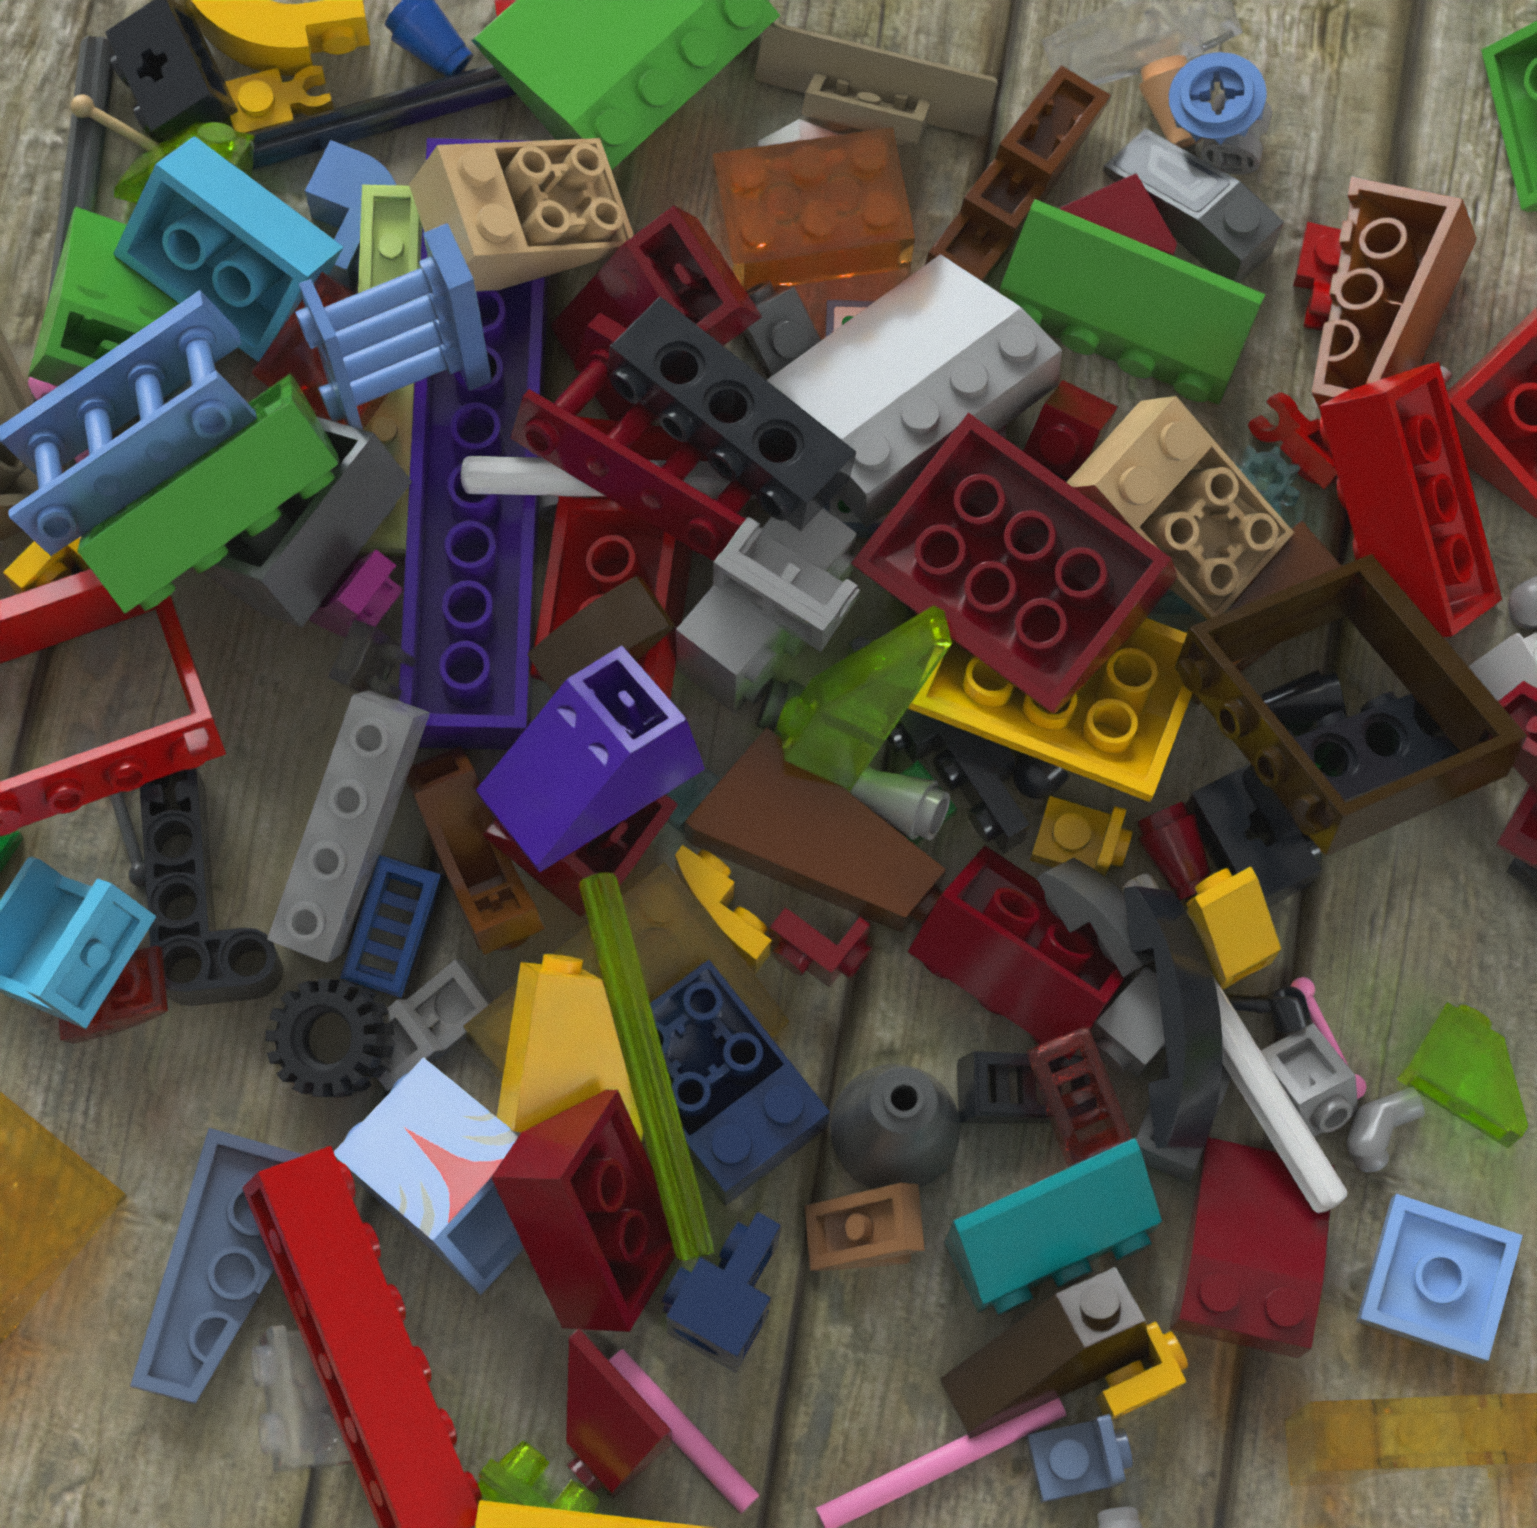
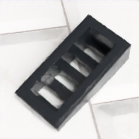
[957,1051,1098,1124]

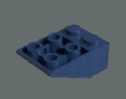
[616,959,830,1206]

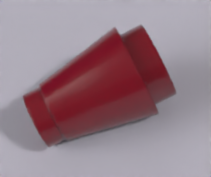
[1137,801,1210,901]

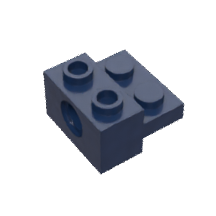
[661,1211,781,1373]

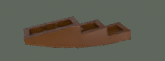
[925,65,1111,283]

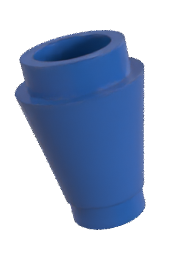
[385,0,474,77]

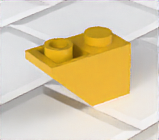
[1186,866,1281,990]

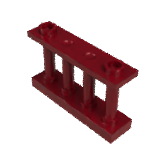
[510,312,789,561]

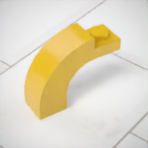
[185,0,371,76]

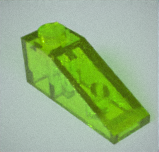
[777,605,952,790]

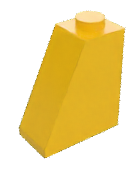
[497,954,643,1141]

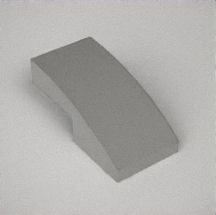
[350,959,501,1091]

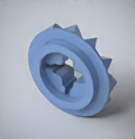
[1169,52,1267,145]

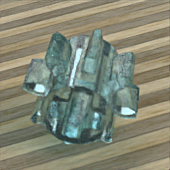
[1235,445,1301,515]

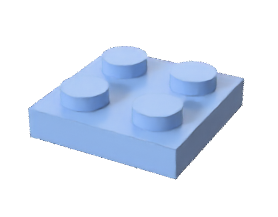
[1356,1194,1523,1364]

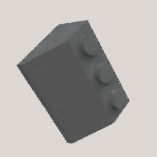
[203,417,412,628]

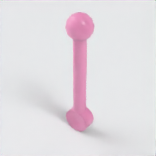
[1290,977,1366,1100]

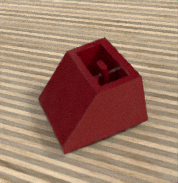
[482,794,678,917]

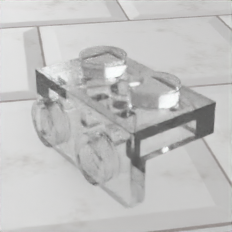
[251,1325,353,1472]

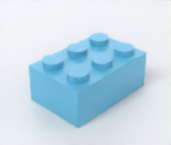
[113,136,344,365]

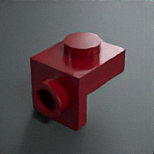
[769,907,872,988]

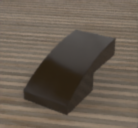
[527,576,675,695]

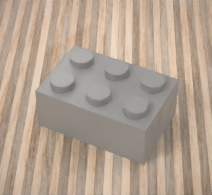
[676,508,857,714]

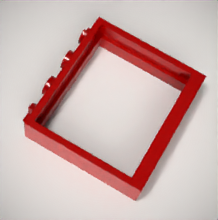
[0,569,226,836]

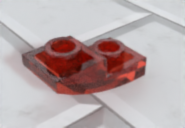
[58,946,168,1044]

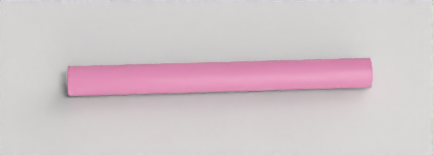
[815,1398,1067,1528]

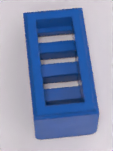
[340,855,445,998]

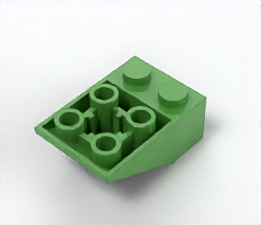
[28,206,179,386]

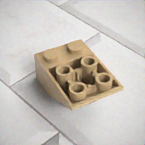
[409,138,634,291]
[1066,396,1294,619]

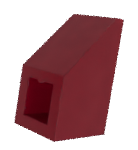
[1023,380,1118,482]

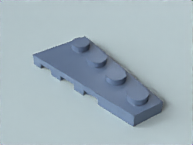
[130,1128,304,1405]

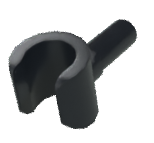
[1225,986,1310,1033]

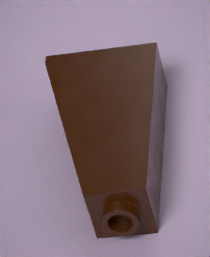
[685,727,946,933]

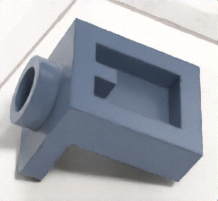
[1026,1414,1133,1503]

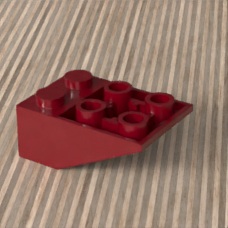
[550,205,762,421]

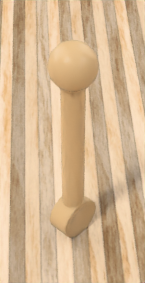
[70,94,179,160]

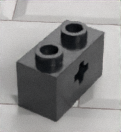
[105,0,238,147]
[1185,763,1322,907]

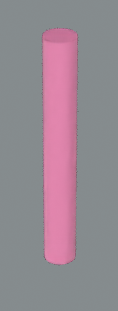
[609,1349,760,1514]

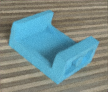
[0,857,157,1029]

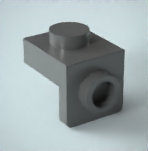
[744,280,821,379]

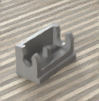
[713,517,860,652]

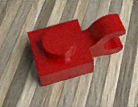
[1293,222,1342,331]
[1247,392,1338,489]

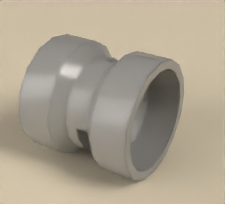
[1200,93,1273,175]

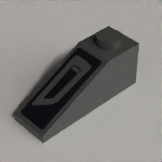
[1102,128,1284,283]

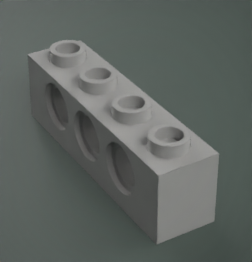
[267,690,430,963]

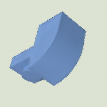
[305,140,396,294]

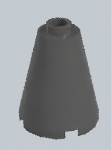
[830,1064,960,1189]

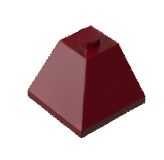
[566,1329,672,1499]

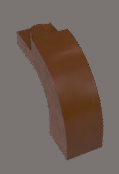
[406,746,545,955]

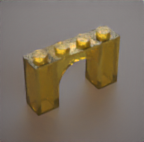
[1285,1393,1537,1486]

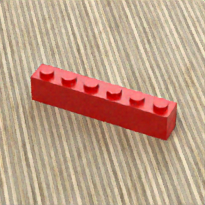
[242,1145,483,1528]

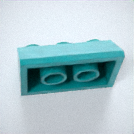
[944,1138,1162,1316]

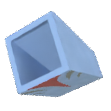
[334,1057,524,1295]

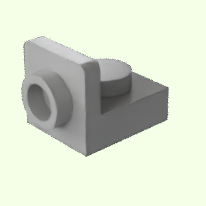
[1260,1023,1358,1137]

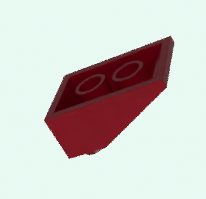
[1169,1137,1335,1358]

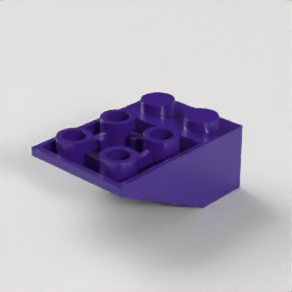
[476,645,705,873]

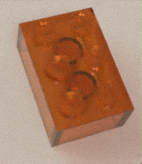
[712,127,915,290]

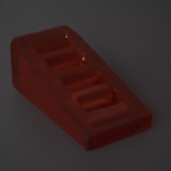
[1026,1025,1133,1168]

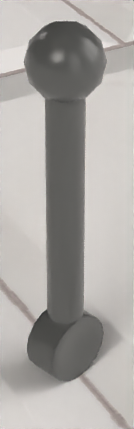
[110,792,146,887]

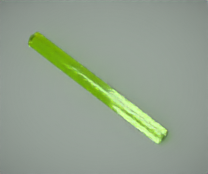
[579,872,714,1261]

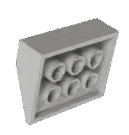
[767,254,1062,527]

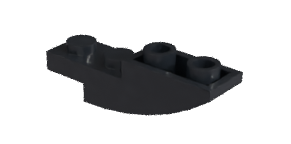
[843,636,1030,854]

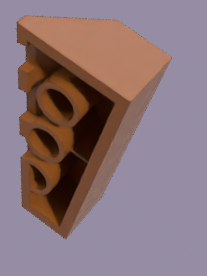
[1312,177,1477,408]

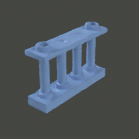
[295,223,492,430]
[0,290,257,556]

